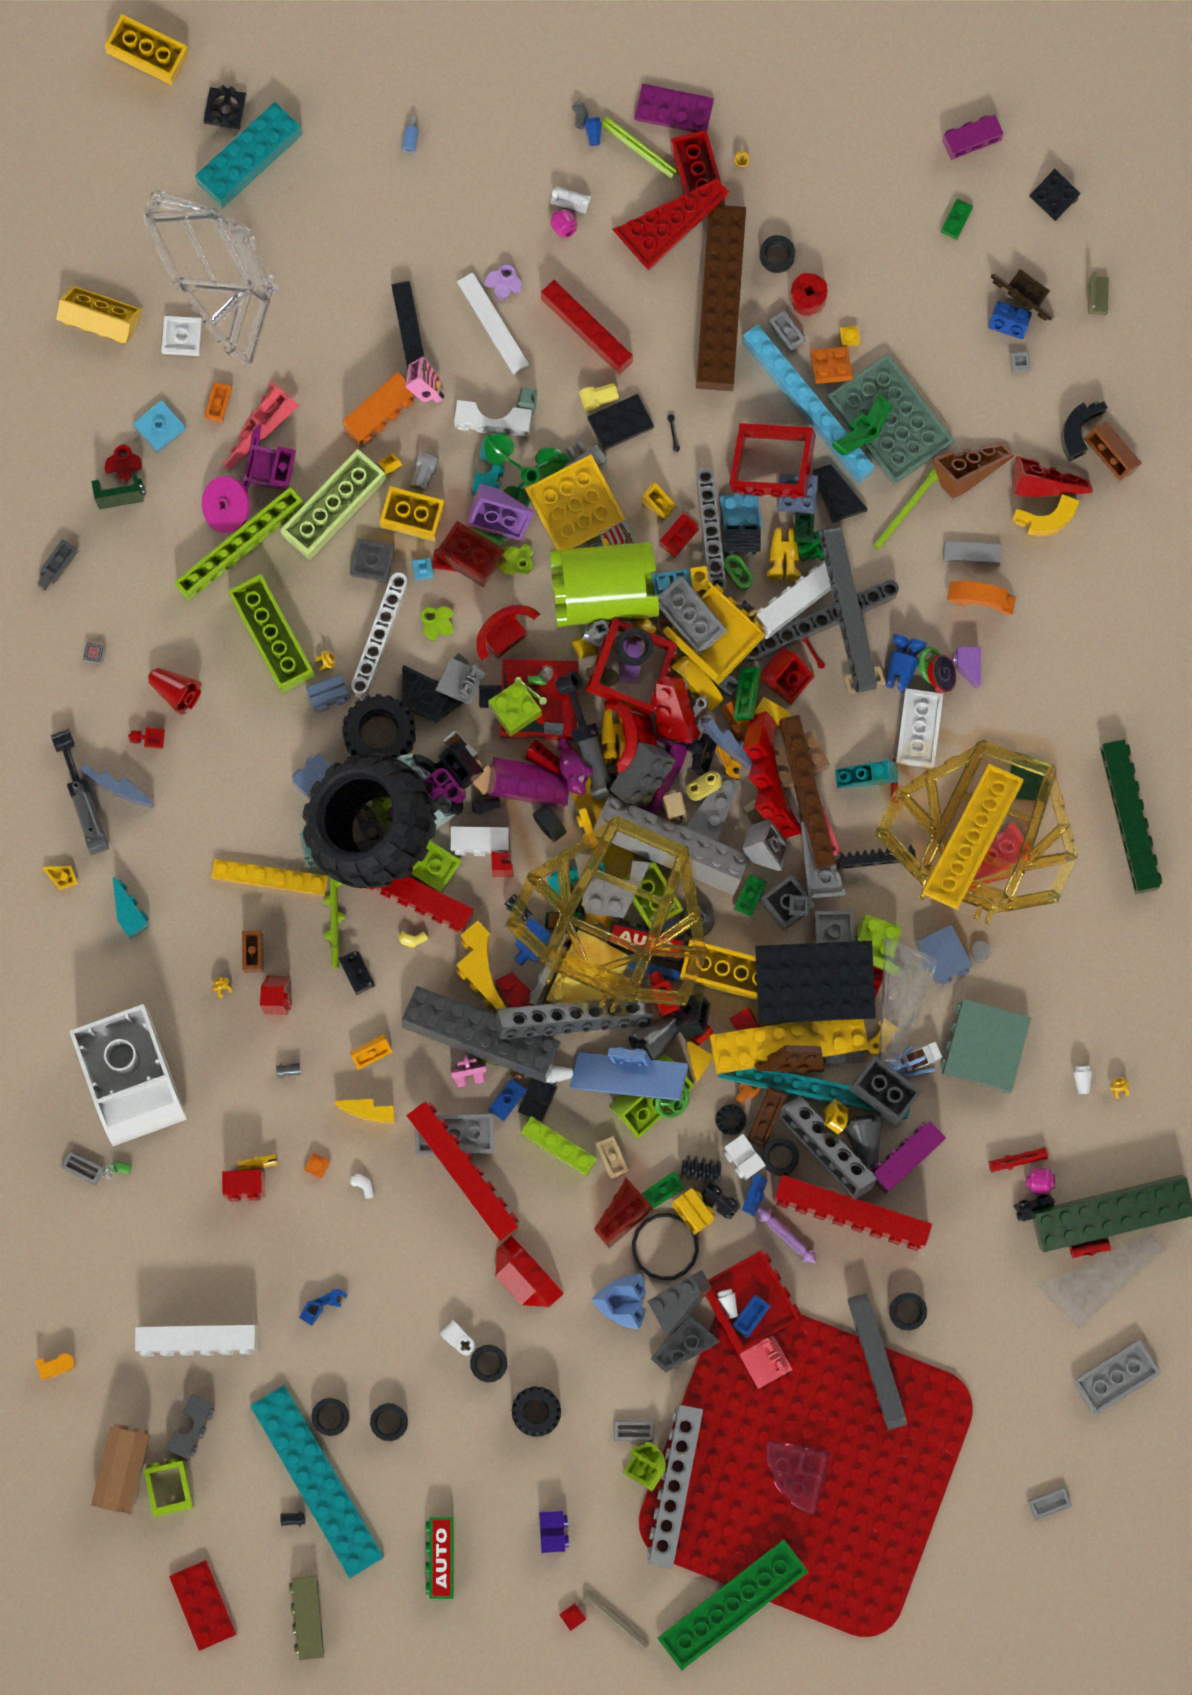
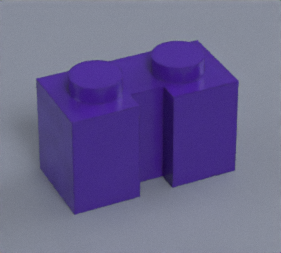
[539,1511,569,1553]

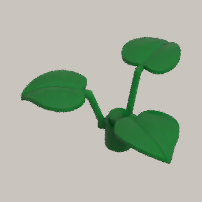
[484,434,570,507]

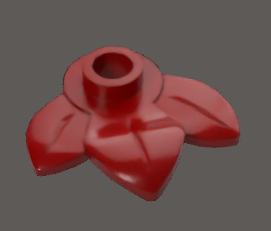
[105,445,142,482]

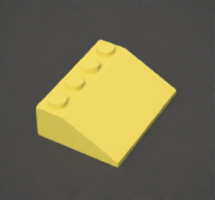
[546,930,631,1004]

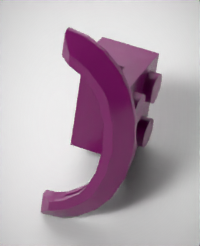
[242,424,296,493]

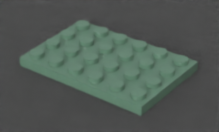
[827,354,955,485]

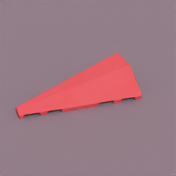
[222,381,299,470]

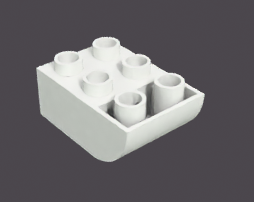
[69,1004,187,1146]

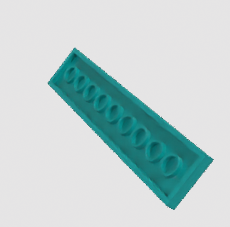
[250,1385,384,1579]

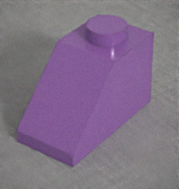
[953,646,981,688]

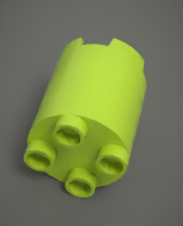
[550,542,659,627]

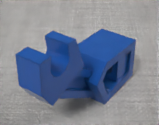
[299,1289,348,1326]

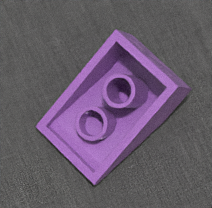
[468,484,534,541]

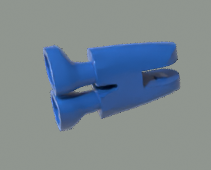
[886,634,927,692]

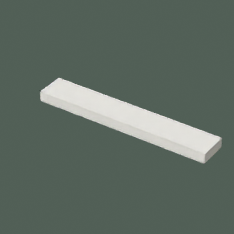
[457,273,529,375]

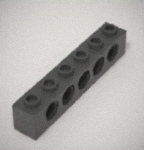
[778,1096,877,1200]

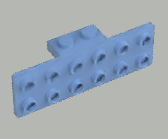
[570,1047,688,1101]

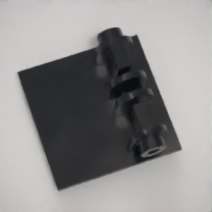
[1029,168,1081,221]

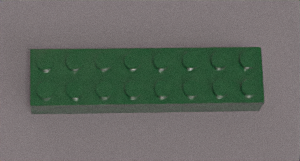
[1031,1174,1192,1252]

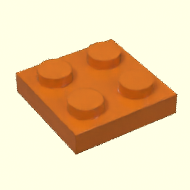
[810,346,853,384]

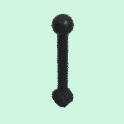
[667,414,680,452]

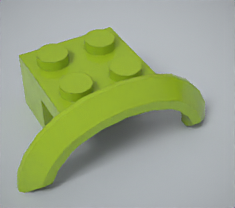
[855,914,904,978]

